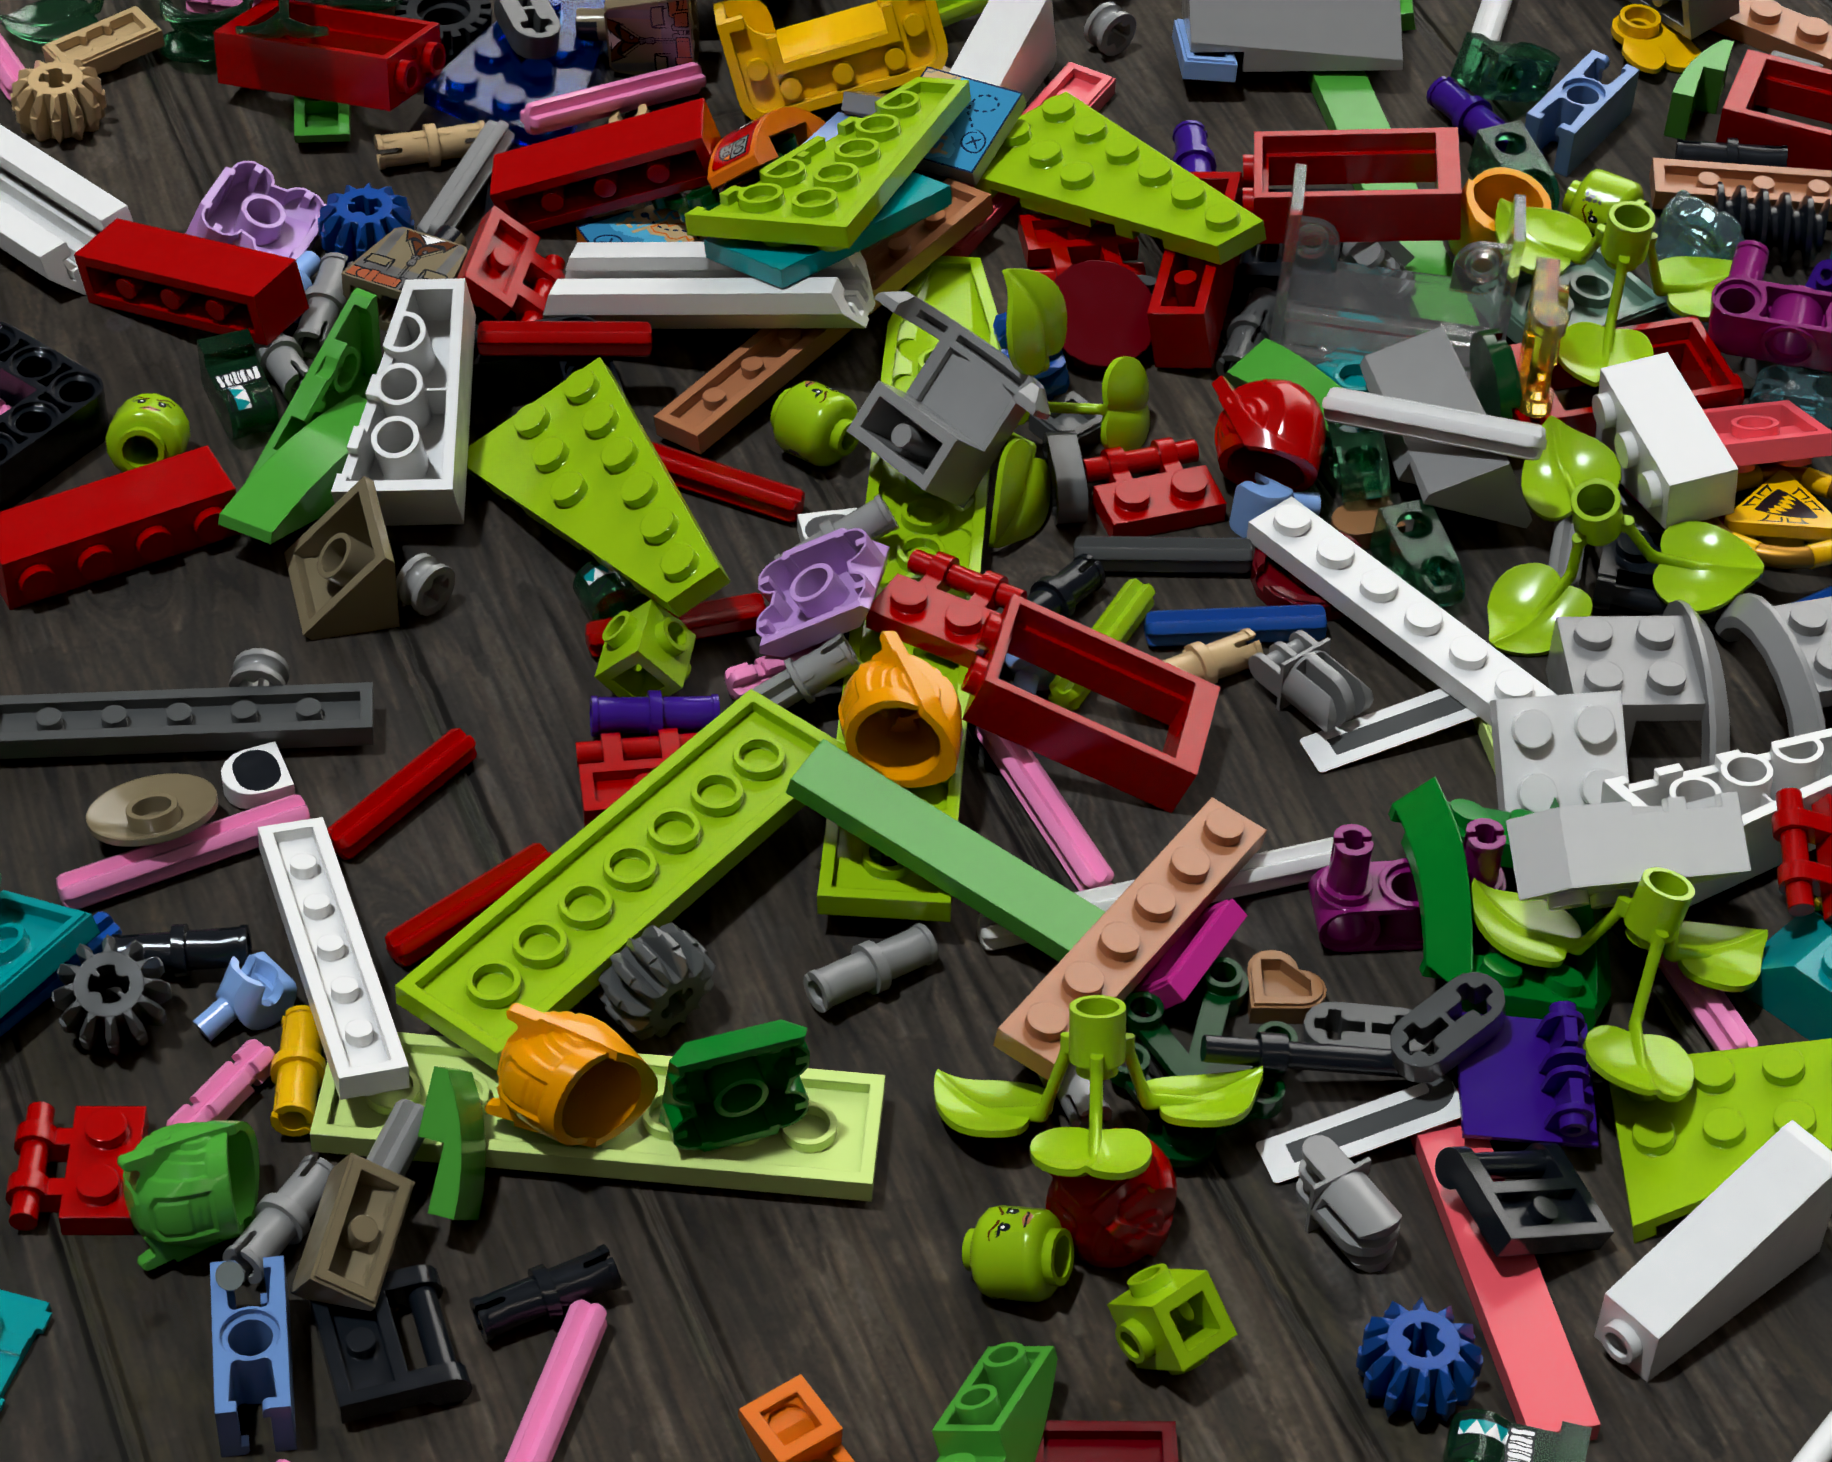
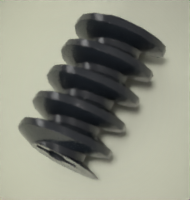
[1708,182,1830,268]

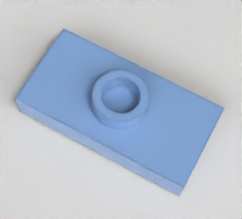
[1172,19,1238,82]

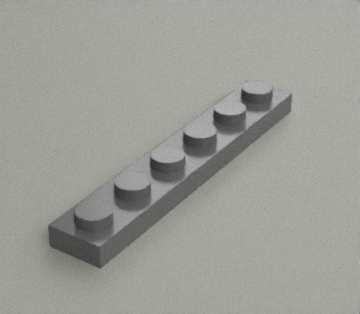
[0,682,375,759]

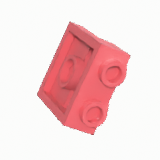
[1702,400,1832,473]

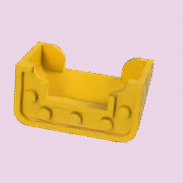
[713,0,948,120]

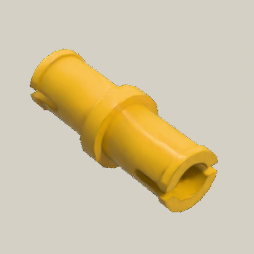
[270,1005,326,1137]

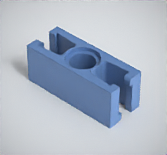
[1519,50,1640,177]
[210,1255,297,1457]

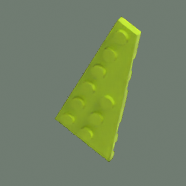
[684,77,971,252]
[935,91,1266,265]
[467,357,731,617]
[1607,1038,1832,1244]

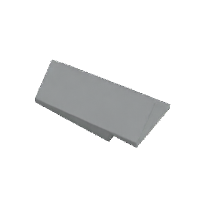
[1181,0,1403,72]
[1359,326,1532,528]

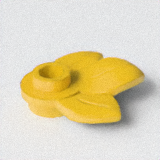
[1611,4,1701,74]

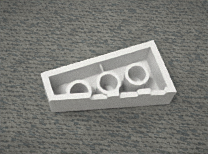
[331,278,476,526]
[1601,728,1832,907]

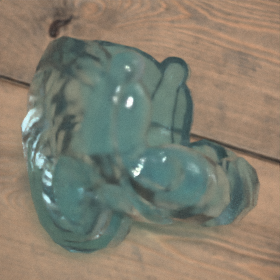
[1655,190,1745,261]

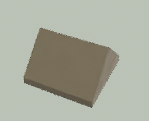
[284,476,400,640]

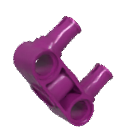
[1708,240,1832,372]
[1308,818,1506,952]

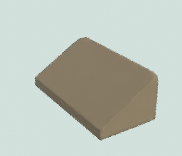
[290,1152,415,1311]

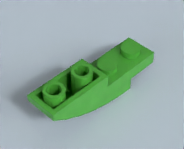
[932,1342,1058,1462]

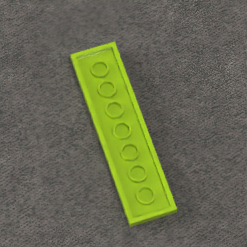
[395,689,849,1071]

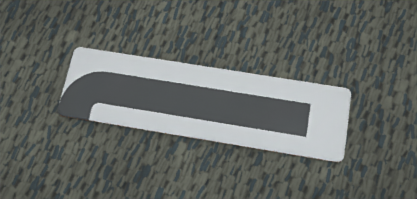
[1300,688,1478,773]
[1256,1075,1461,1184]

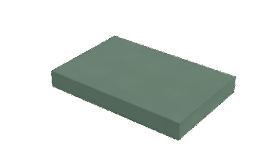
[1467,247,1669,344]

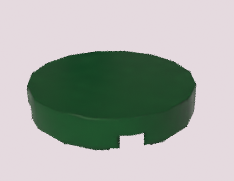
[1469,328,1523,420]

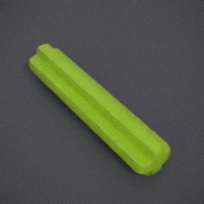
[1048,578,1155,711]

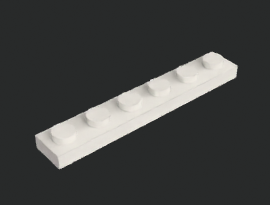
[1247,496,1557,726]
[258,817,410,1100]

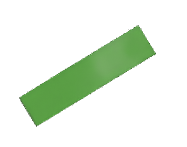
[218,394,367,544]

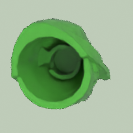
[117,1120,259,1271]

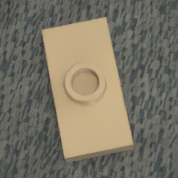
[42,6,165,75]

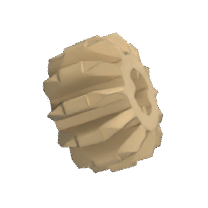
[10,56,107,144]

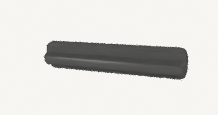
[1073,536,1253,574]

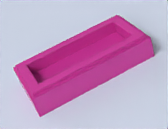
[1133,898,1248,1017]

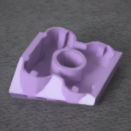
[185,161,327,259]
[756,528,890,657]

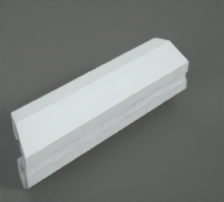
[0,125,134,295]
[543,242,876,329]

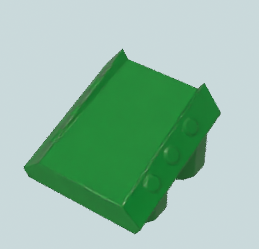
[658,1019,810,1152]

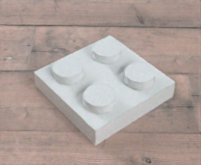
[1490,690,1629,813]

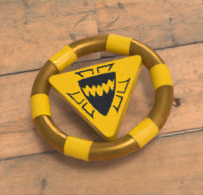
[1700,464,1832,569]

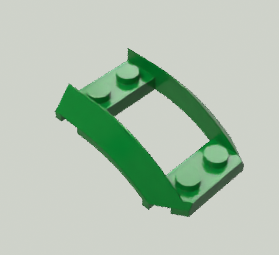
[1388,776,1611,1032]

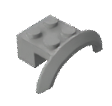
[847,291,1051,508]
[1714,593,1832,737]
[1546,600,1730,768]

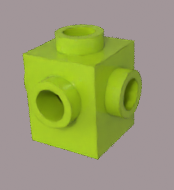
[594,598,696,697]
[1107,1263,1238,1375]

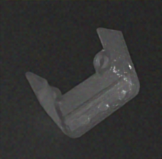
[1270,163,1526,383]

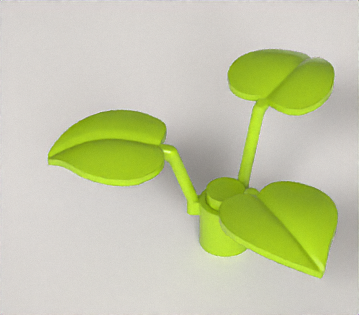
[1495,198,1733,387]
[987,268,1150,548]
[1487,416,1764,657]
[1470,867,1768,1102]
[934,995,1263,1180]

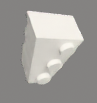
[1592,352,1738,530]
[1506,792,1751,911]

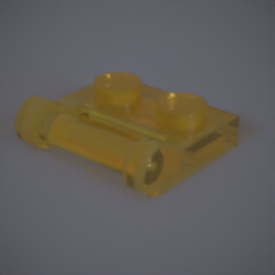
[1518,257,1570,418]

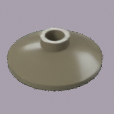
[86,773,219,847]

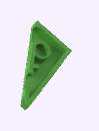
[246,288,382,482]

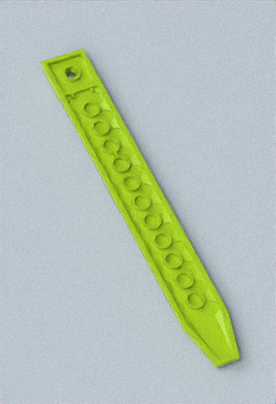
[817,256,998,922]

